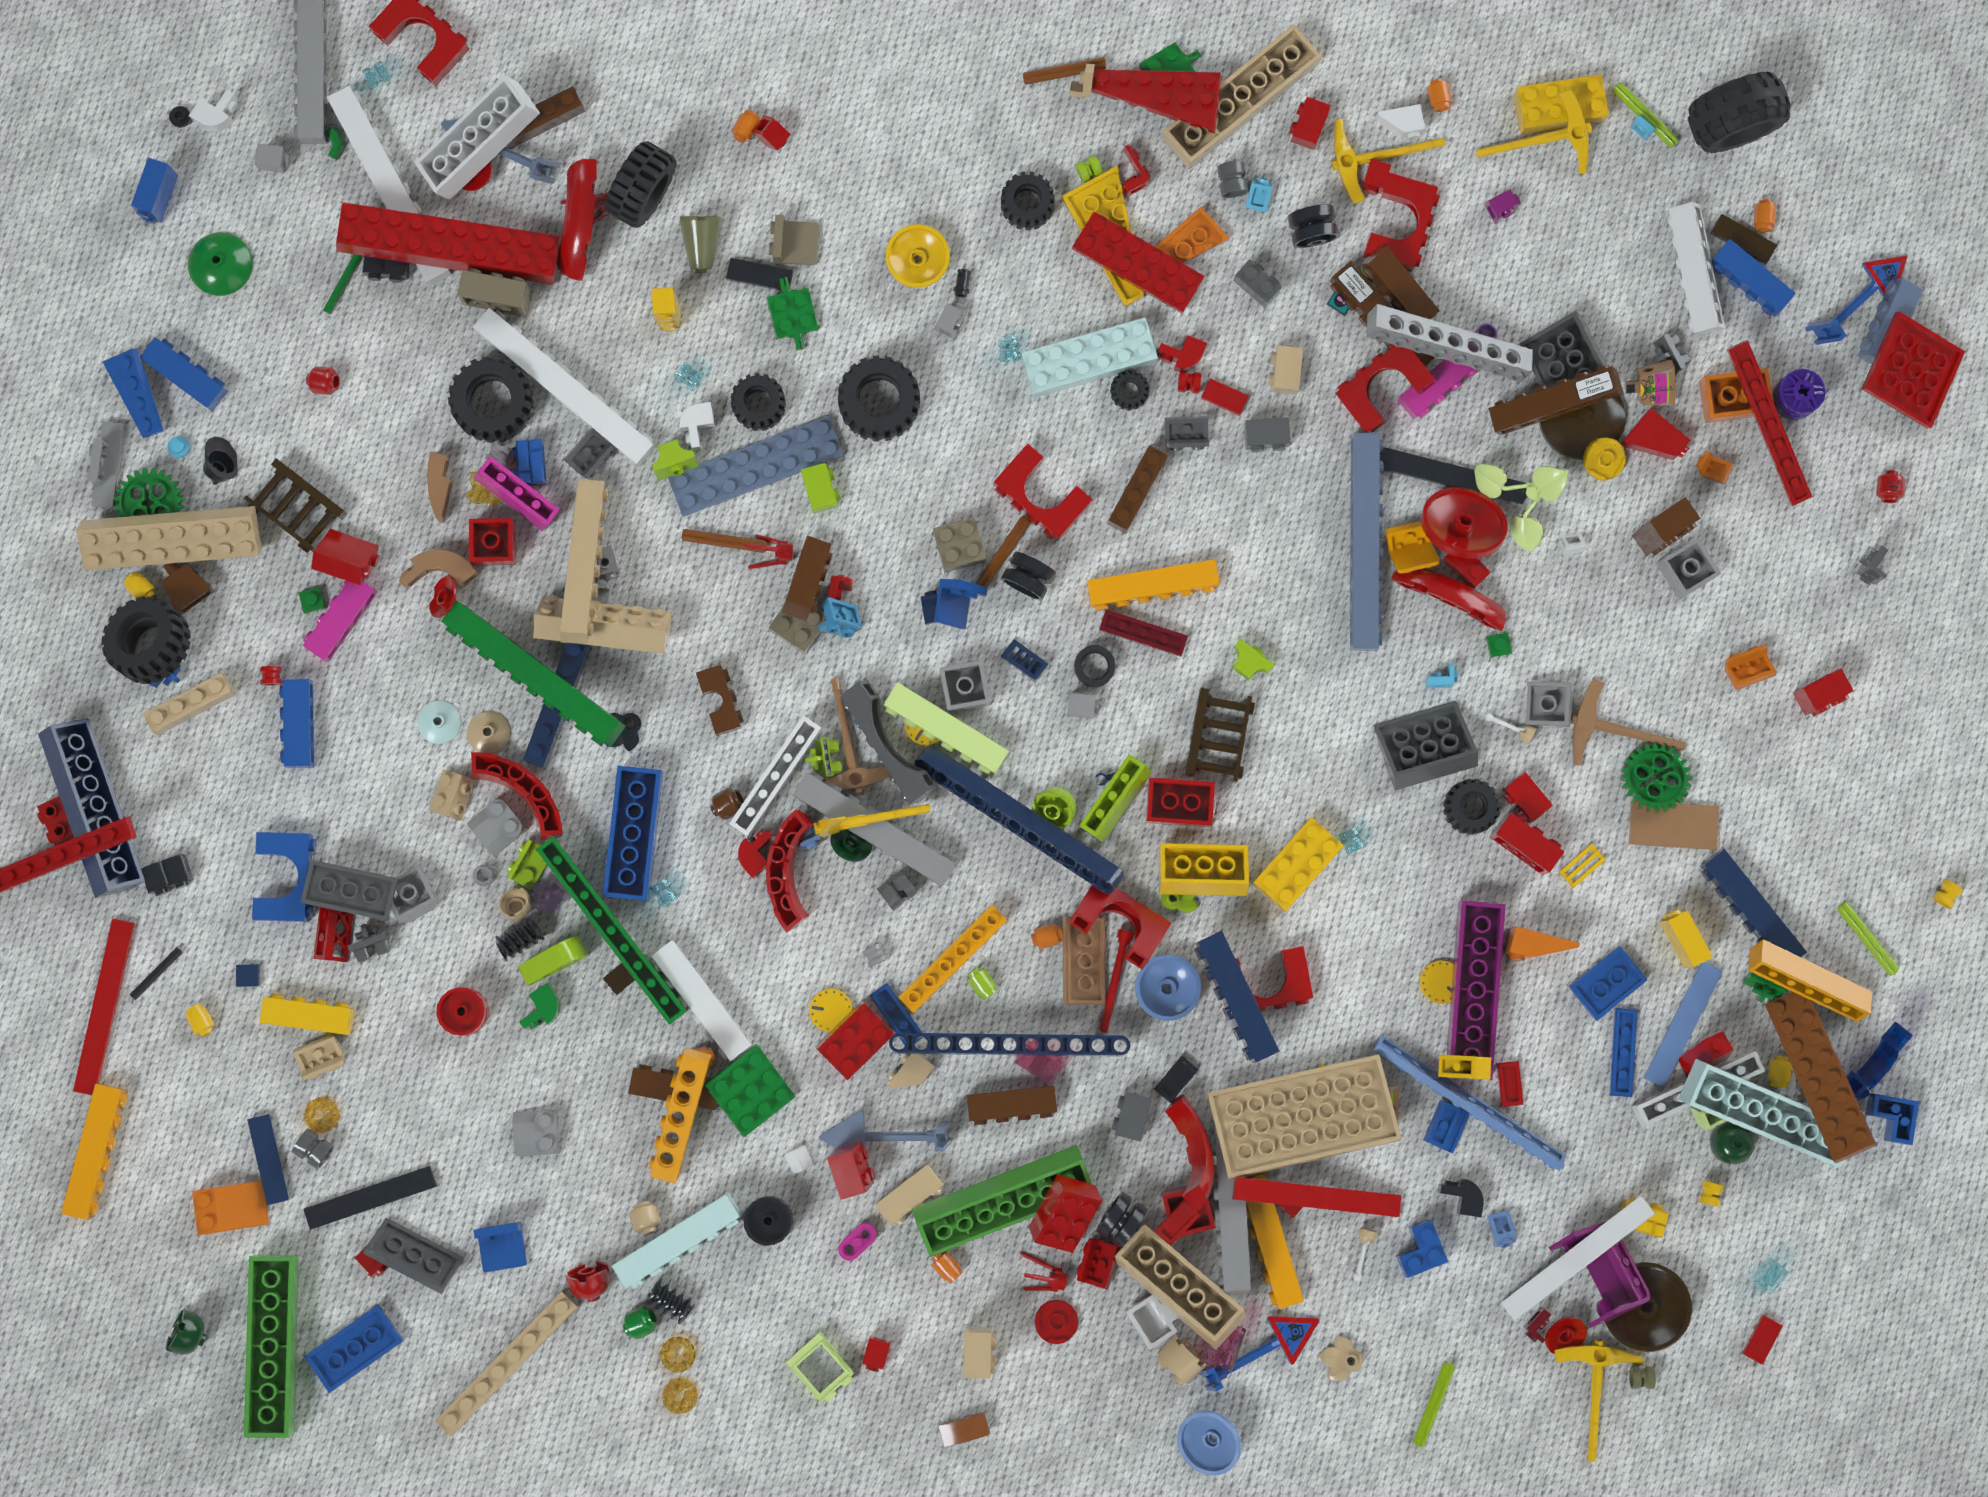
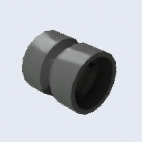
[1217,161,1249,198]
[877,871,918,911]
[292,1128,334,1169]

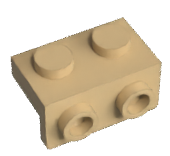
[429,769,475,821]
[293,1033,345,1080]

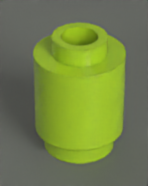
[967,967,998,1000]

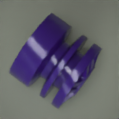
[1772,369,1826,420]

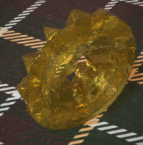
[303,1098,339,1133]
[660,1336,696,1372]
[662,1378,698,1414]

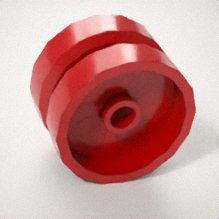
[436,987,489,1036]

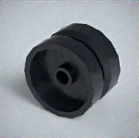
[1287,204,1339,248]
[1001,551,1056,601]
[1095,1191,1148,1249]
[743,1196,794,1246]

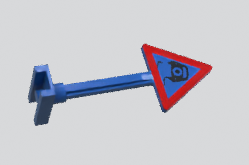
[1805,256,1907,345]
[1198,1316,1319,1392]

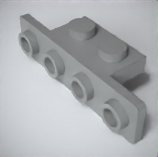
[86,421,125,509]

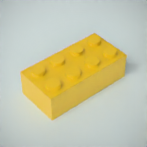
[1513,74,1609,135]
[1252,817,1344,912]
[1159,843,1249,896]

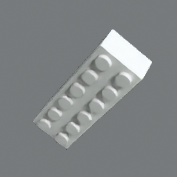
[414,75,540,200]

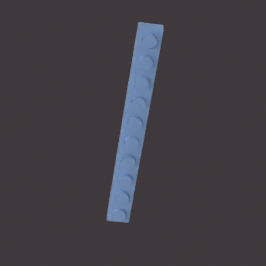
[1373,1035,1566,1171]

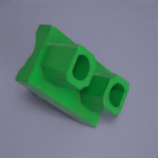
[1743,972,1788,1003]

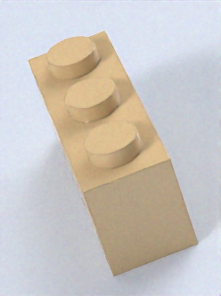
[875,1164,944,1226]

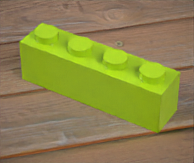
[1079,754,1152,843]

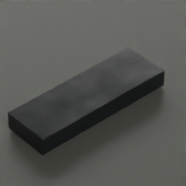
[726,258,794,291]

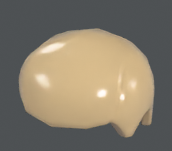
[499,887,532,920]

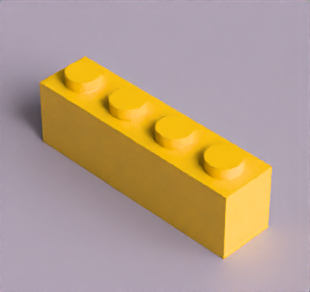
[259,993,354,1035]

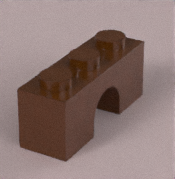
[696,665,744,736]

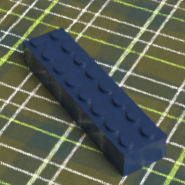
[38,718,145,898]

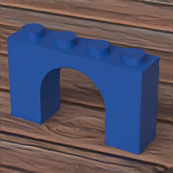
[252,832,316,922]

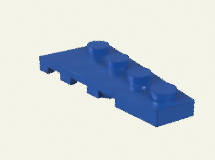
[102,348,164,438]

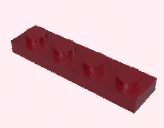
[1099,609,1188,657]

